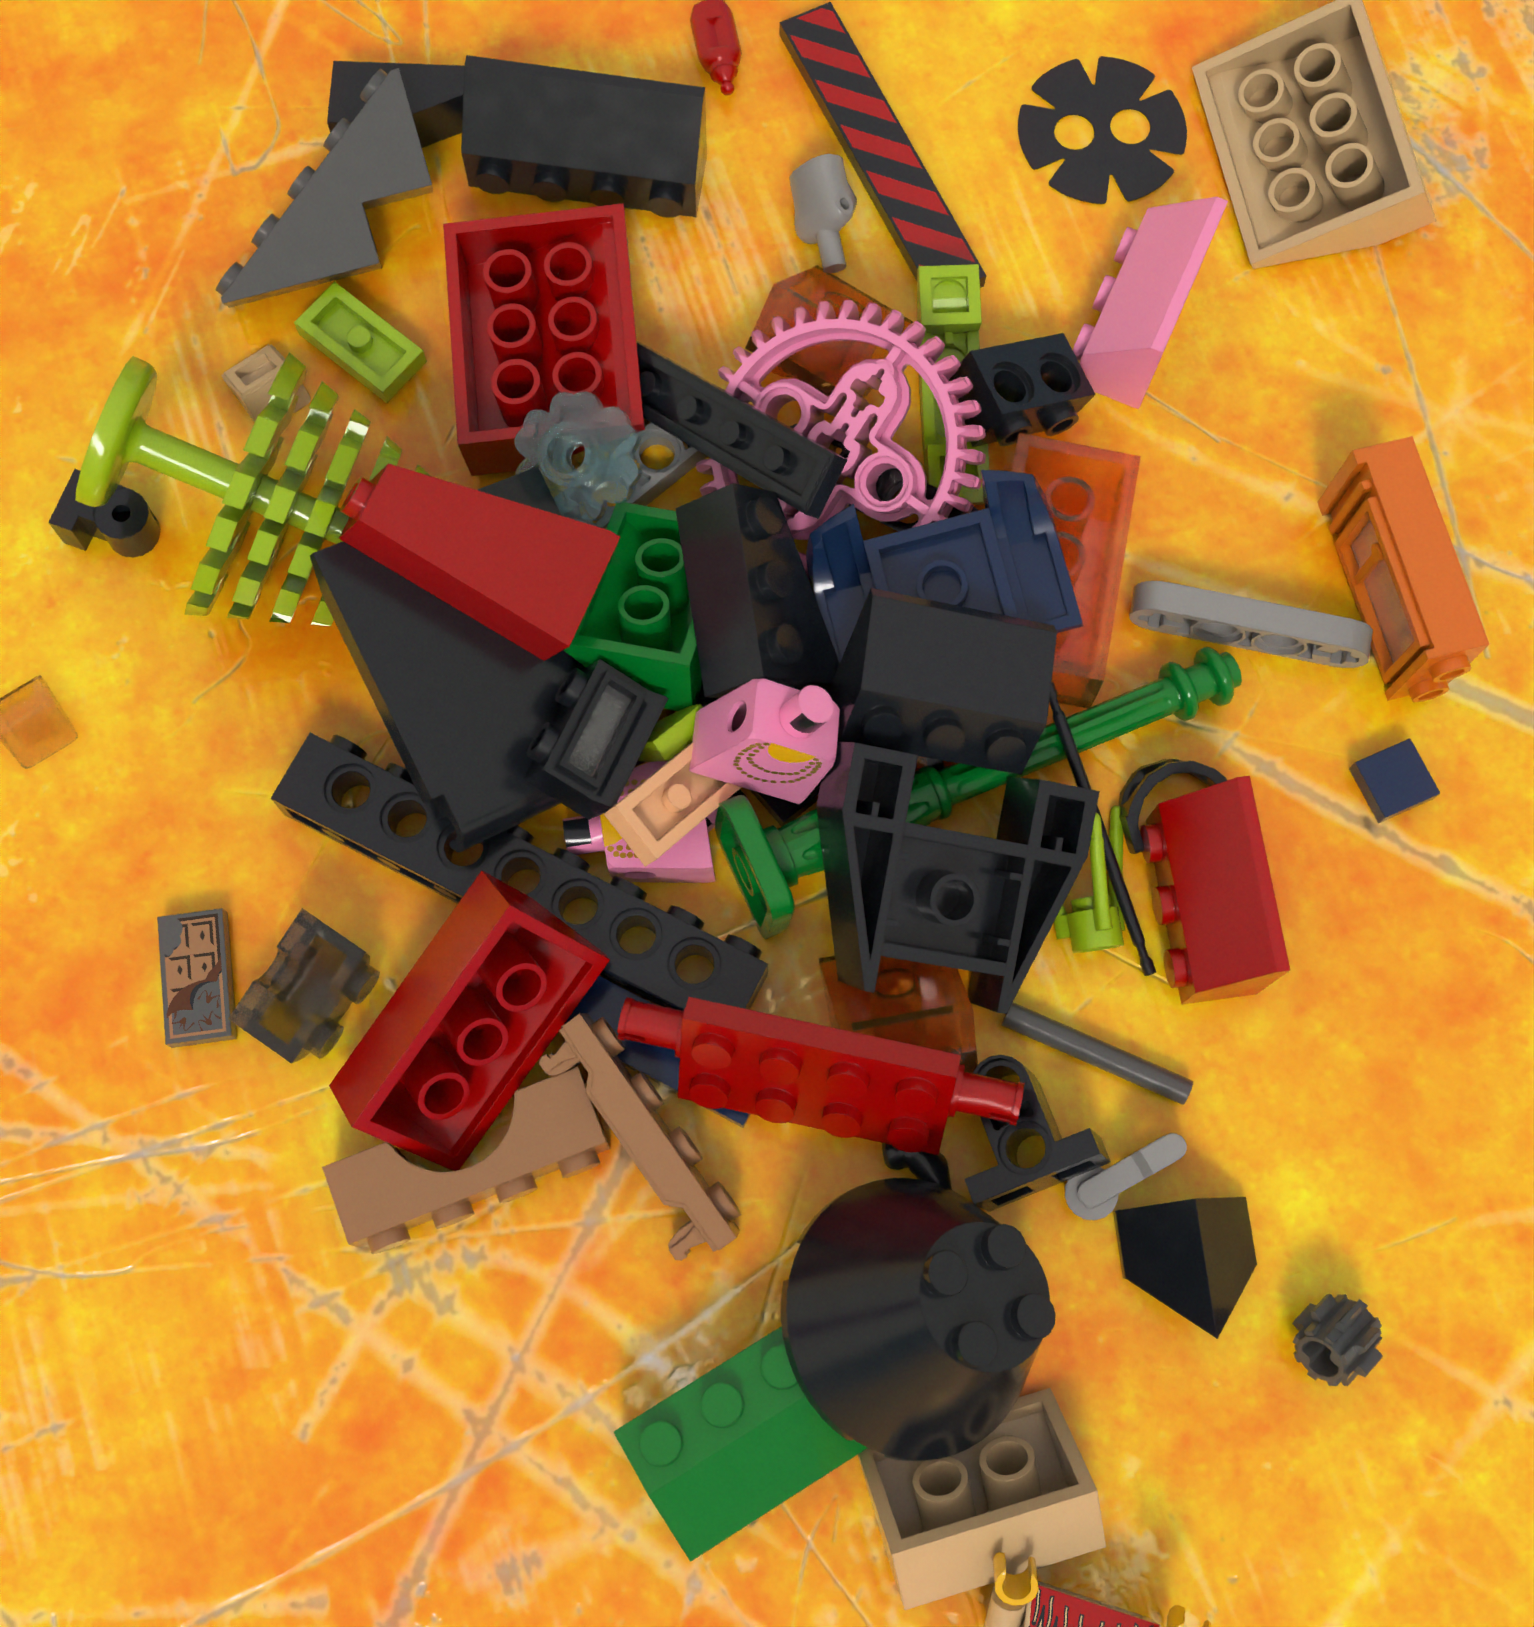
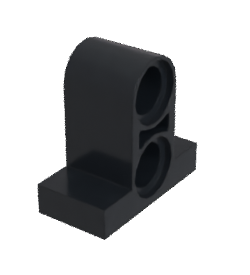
[965,1055,1111,1212]

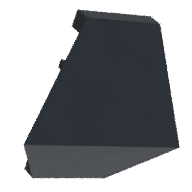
[1113,1197,1257,1339]

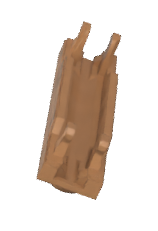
[539,1013,742,1261]

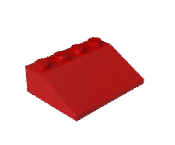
[443,203,645,476]

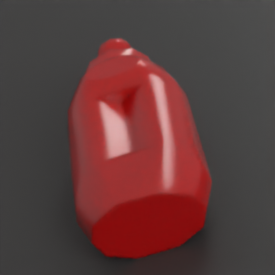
[690,0,742,95]

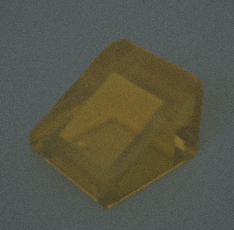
[0,675,78,769]

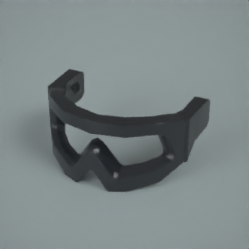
[1119,759,1227,854]

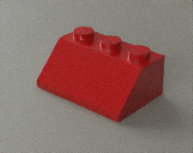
[1140,776,1290,1005]

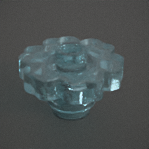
[514,391,642,521]

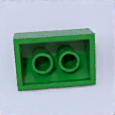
[564,501,703,711]
[613,1326,868,1562]

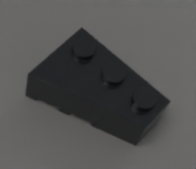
[675,483,840,699]

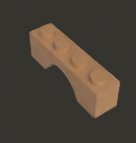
[322,1067,610,1254]

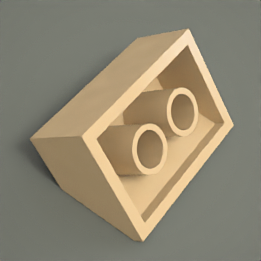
[858,1388,1106,1610]

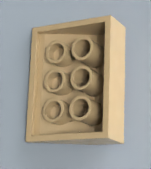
[1192,0,1436,269]

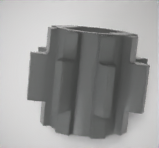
[1293,1294,1383,1386]

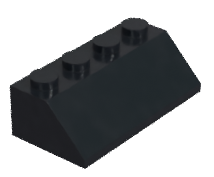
[461,55,707,218]

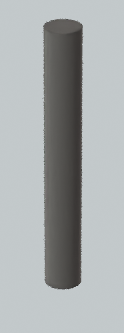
[1002,1002,1193,1105]

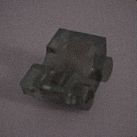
[228,908,380,1064]

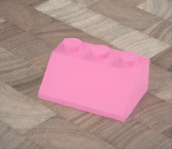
[1073,197,1228,410]

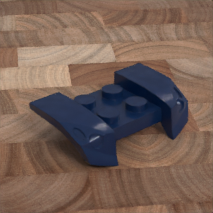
[806,470,1084,663]

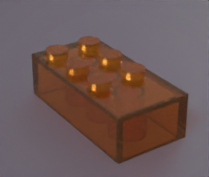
[1008,433,1141,709]

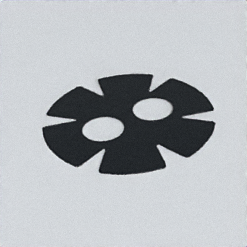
[1018,56,1187,204]

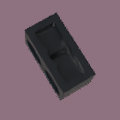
[948,333,1095,447]

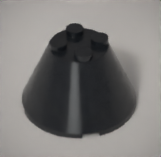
[781,1178,1056,1461]

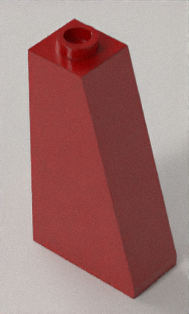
[338,463,620,661]

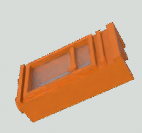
[1317,436,1489,702]

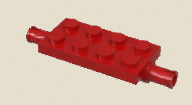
[617,997,1024,1155]

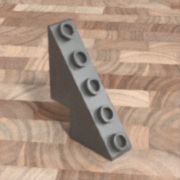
[216,68,433,308]

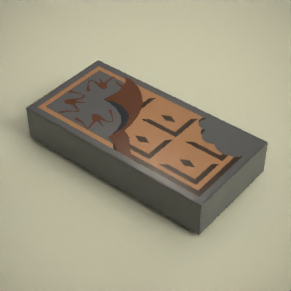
[157,908,237,1048]

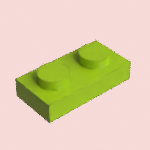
[294,281,427,403]

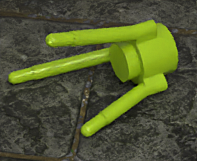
[1054,806,1125,953]

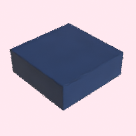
[1349,739,1440,824]

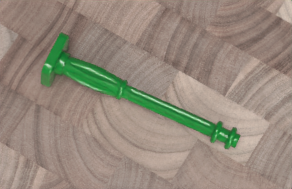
[715,647,1242,939]

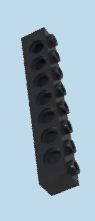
[271,732,768,1011]

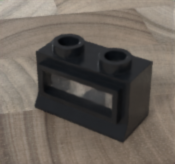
[523,659,669,820]

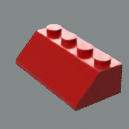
[329,871,610,1171]

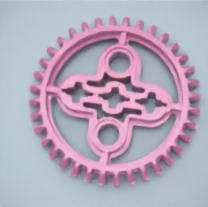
[695,300,986,580]

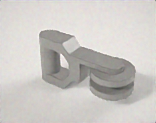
[1065,1133,1187,1220]

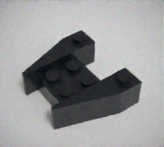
[816,742,1100,1014]

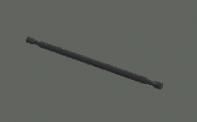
[1049,682,1156,976]

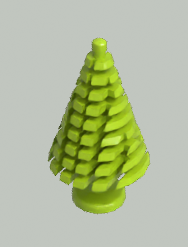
[75,352,431,626]

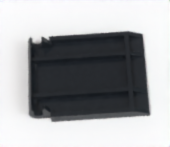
[310,466,645,852]

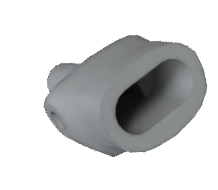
[789,154,857,273]

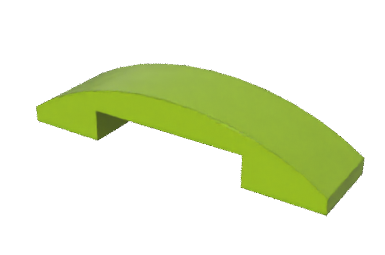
[917,264,989,505]

